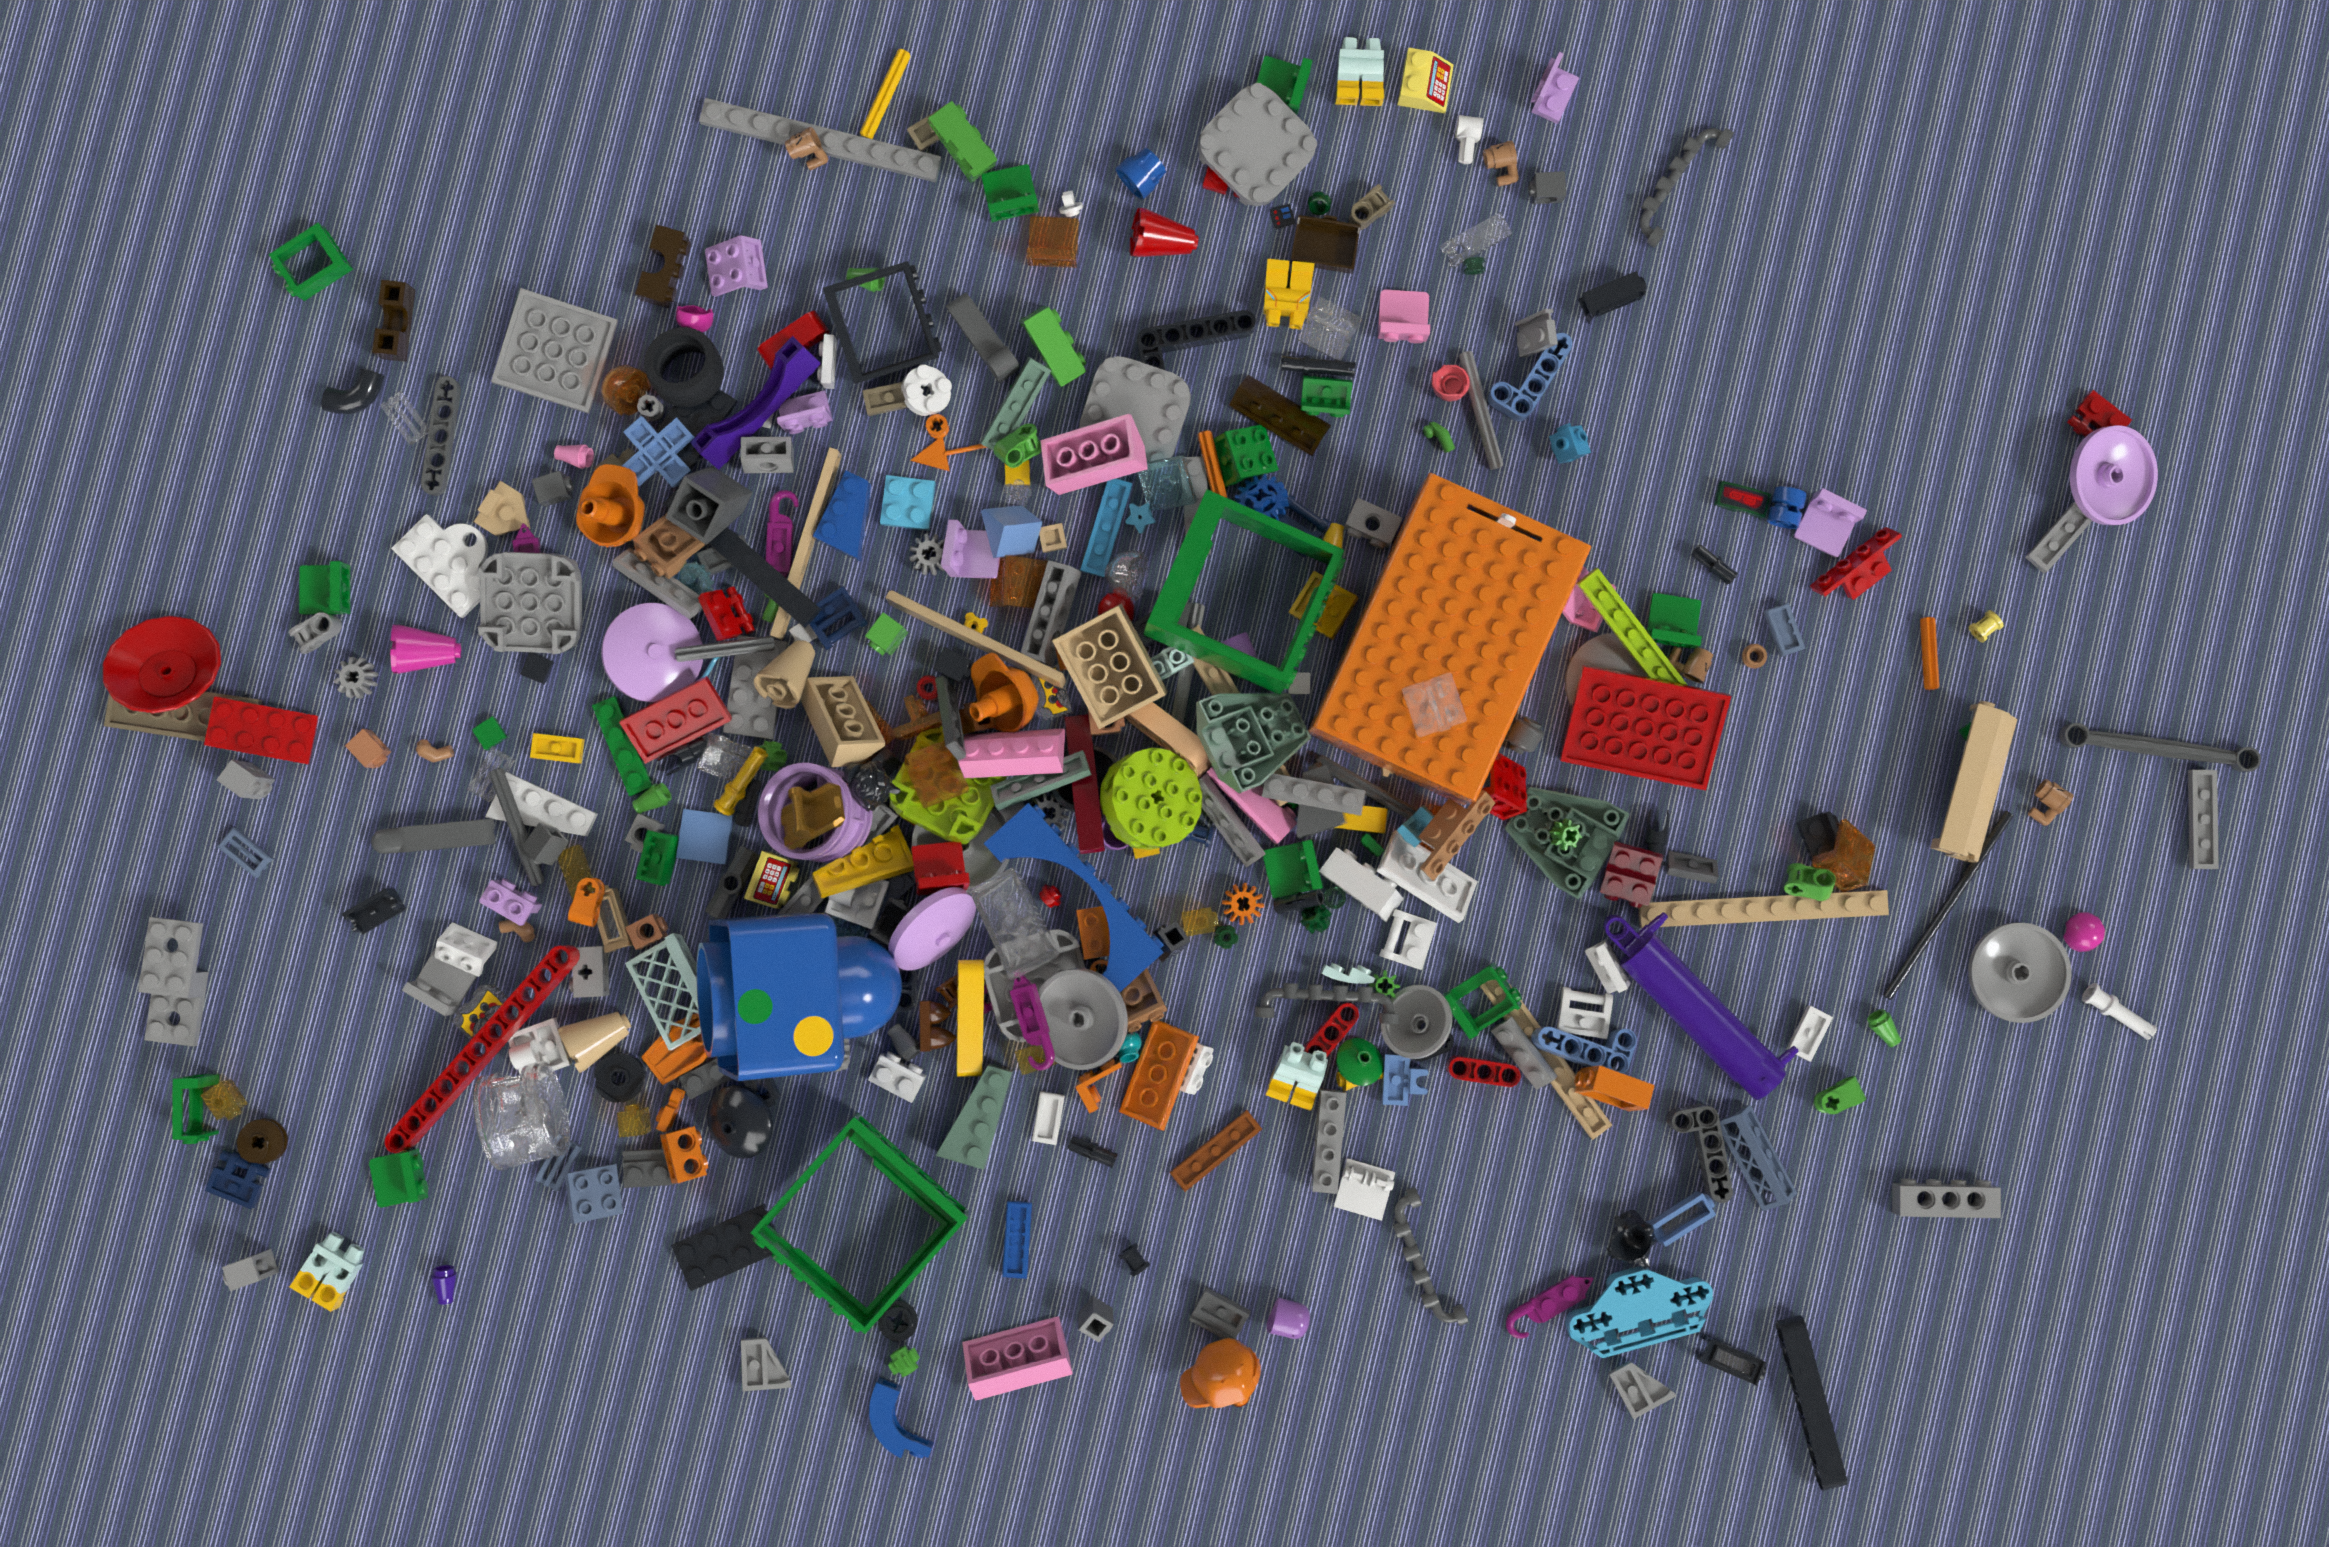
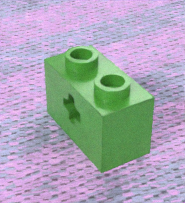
[865,612,909,656]

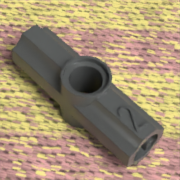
[705,845,760,919]

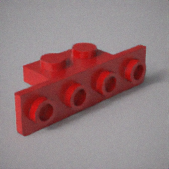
[1810,527,1902,600]

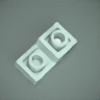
[1151,647,1195,681]
[1320,963,1375,984]

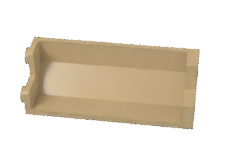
[1930,701,2017,863]

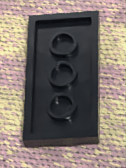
[656,373,738,470]
[671,1203,777,1291]

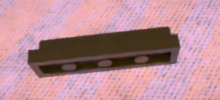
[1229,375,1331,456]

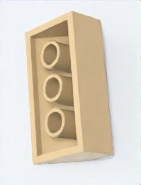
[801,676,885,767]

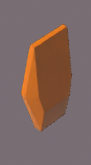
[641,1013,707,1085]

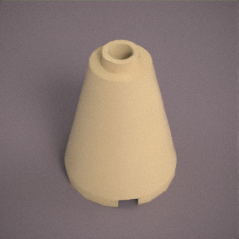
[753,640,815,709]
[557,1012,632,1073]

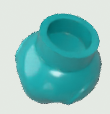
[1116,1032,1141,1063]

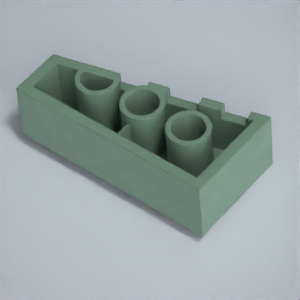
[936,1063,1014,1170]

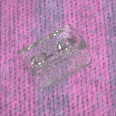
[697,733,753,782]

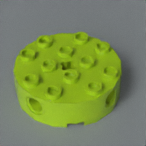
[1100,747,1202,850]

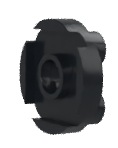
[594,1052,647,1103]

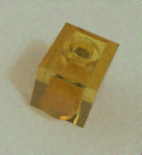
[1181,907,1219,936]
[201,1079,248,1121]
[617,1104,651,1138]

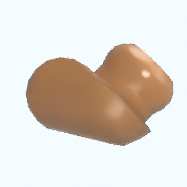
[416,739,454,763]
[499,920,535,942]

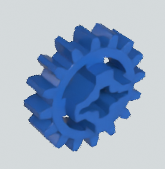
[1235,474,1289,521]

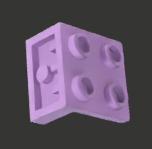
[1531,52,1579,124]
[705,235,768,297]
[777,390,833,434]
[1793,488,1867,558]
[941,520,1000,578]

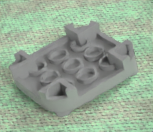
[1197,83,1317,206]
[1079,356,1191,469]
[477,552,582,655]
[984,929,1086,1042]

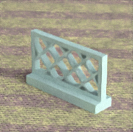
[625,933,701,1051]

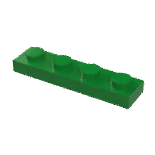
[592,696,653,797]

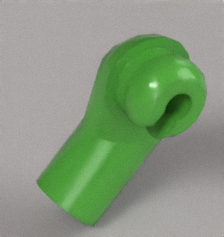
[1423,422,1455,453]
[762,593,779,623]

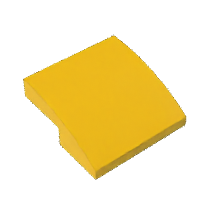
[1289,571,1359,640]

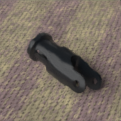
[657,733,716,776]
[1645,808,1670,866]

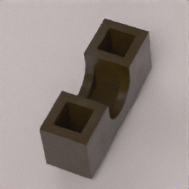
[635,224,691,309]
[372,280,416,362]

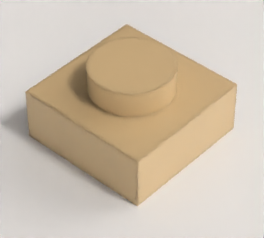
[1039,523,1067,553]

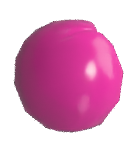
[676,305,714,333]
[2063,912,2105,952]

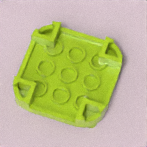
[890,726,1007,844]

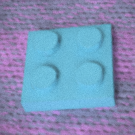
[880,475,936,531]

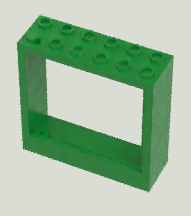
[1143,489,1346,695]
[751,1112,969,1334]

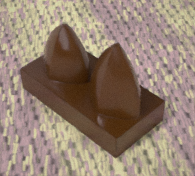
[919,1000,957,1052]

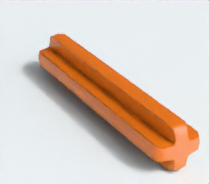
[1197,430,1227,498]
[1920,617,1939,690]

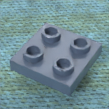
[565,1164,623,1224]

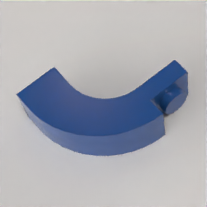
[869,1377,934,1458]

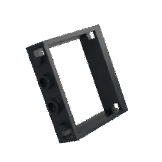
[823,261,942,384]

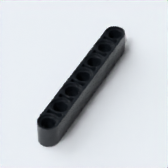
[1775,1315,1848,1491]

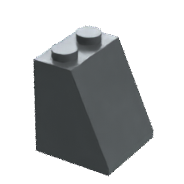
[665,466,753,544]

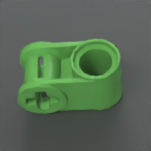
[994,424,1042,468]
[1784,863,1836,901]
[1814,1076,1867,1115]

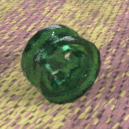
[1463,257,1486,275]
[1324,887,1346,909]

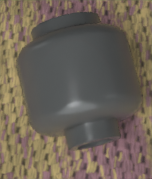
[1506,716,1544,754]

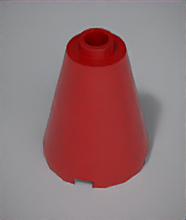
[1129,207,1199,257]

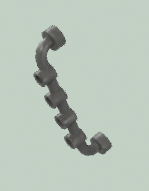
[1640,128,1734,248]
[1255,983,1399,1024]
[1393,1186,1469,1326]

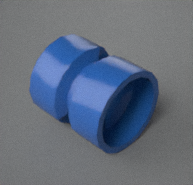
[1767,486,1807,529]

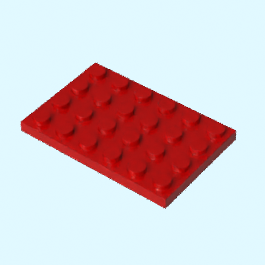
[1559,665,1732,791]

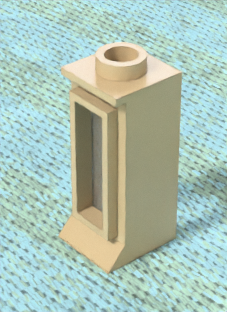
[594,885,633,953]

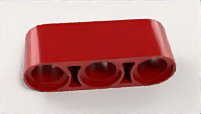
[757,310,830,370]
[1304,1002,1359,1057]
[1446,1055,1521,1087]

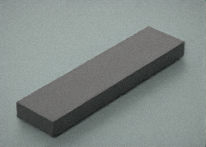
[935,675,966,761]

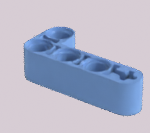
[1487,333,1572,421]
[1531,1027,1637,1074]

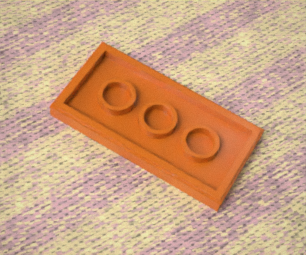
[1119,1020,1199,1131]

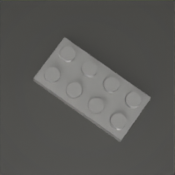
[723,635,788,740]

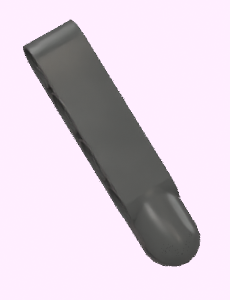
[371,819,496,854]

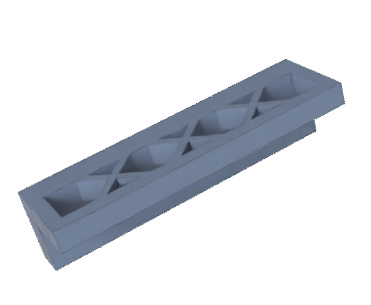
[1719,1105,1797,1211]

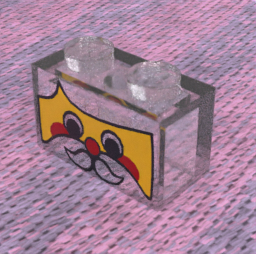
[1031,664,1073,721]
[452,984,508,1040]

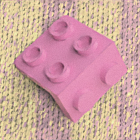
[1378,290,1430,343]
[1562,566,1616,633]

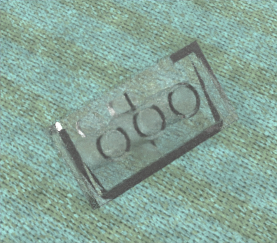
[969,867,1059,980]

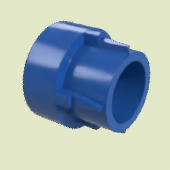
[1115,148,1166,200]

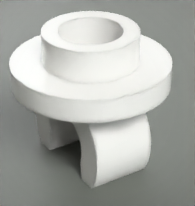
[1059,190,1083,217]

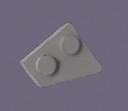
[741,1337,792,1391]
[1608,1360,1676,1419]

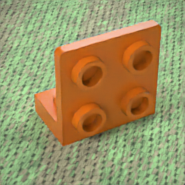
[1075,1058,1123,1114]

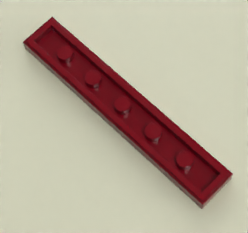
[1065,714,1105,854]

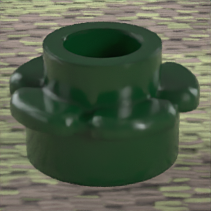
[1308,191,1332,215]
[1214,925,1238,949]

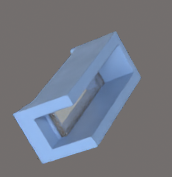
[1646,1191,1716,1247]

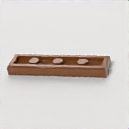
[1169,1109,1262,1192]

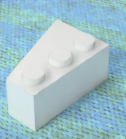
[1319,847,1404,922]

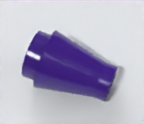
[431,1265,457,1305]

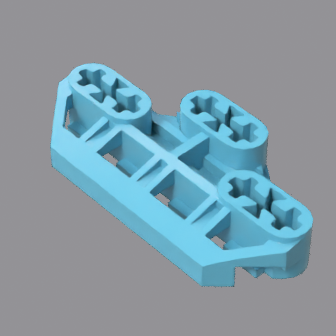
[1565,1266,1713,1358]

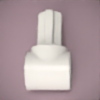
[1455,115,1483,164]

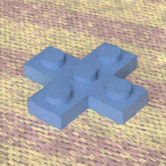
[622,416,695,488]

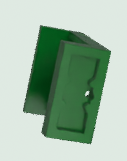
[1443,962,1522,1040]
[172,1074,219,1144]

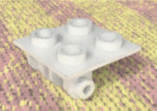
[1334,1158,1395,1221]

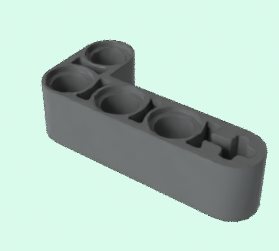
[946,292,1020,383]
[1666,1104,1733,1203]

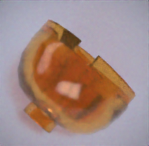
[601,365,651,416]

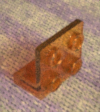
[1027,216,1079,268]
[990,555,1048,609]
[904,741,969,808]
[1812,819,1876,892]

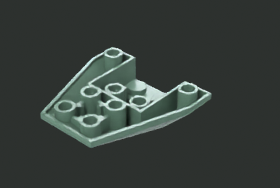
[1196,693,1311,794]
[1505,787,1630,900]

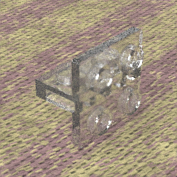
[1298,297,1362,361]
[1402,673,1467,737]

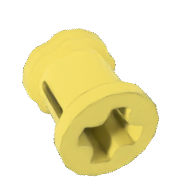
[1969,610,2004,643]

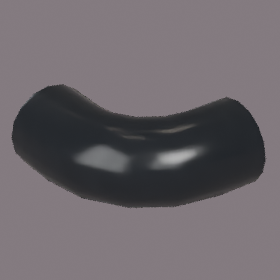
[321,369,384,414]

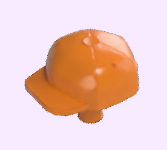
[576,464,645,548]
[969,652,1039,732]
[1180,1338,1261,1408]

